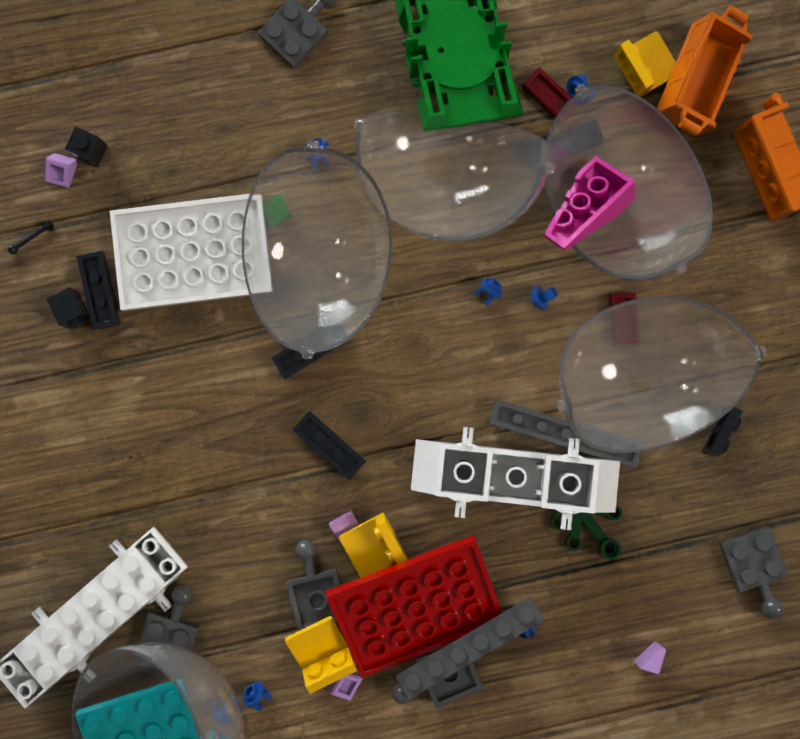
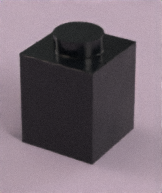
[65,126,108,168]
[46,287,90,329]

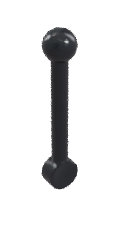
[7,220,54,254]

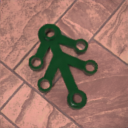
[550,506,622,560]

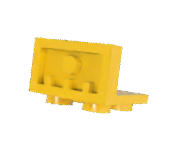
[613,31,676,98]
[339,512,408,578]
[285,616,357,694]

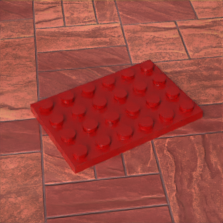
[325,535,502,678]

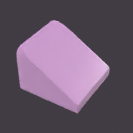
[45,153,77,188]
[329,510,360,545]
[634,641,666,674]
[325,673,363,701]

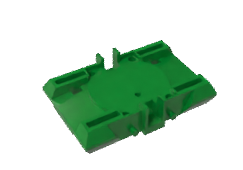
[394,0,524,132]

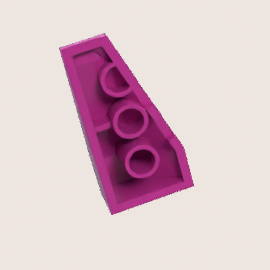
[544,156,635,251]

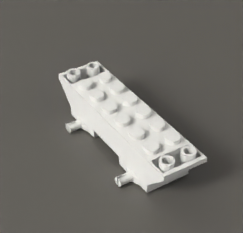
[411,427,620,530]
[0,527,188,708]

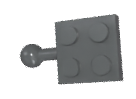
[258,0,337,69]
[719,526,788,619]
[286,540,341,631]
[134,585,200,677]
[392,647,483,709]

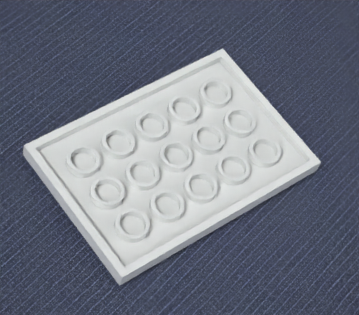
[110,192,273,311]

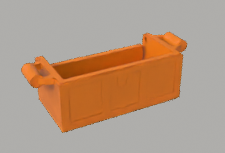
[654,5,753,136]
[733,93,800,222]

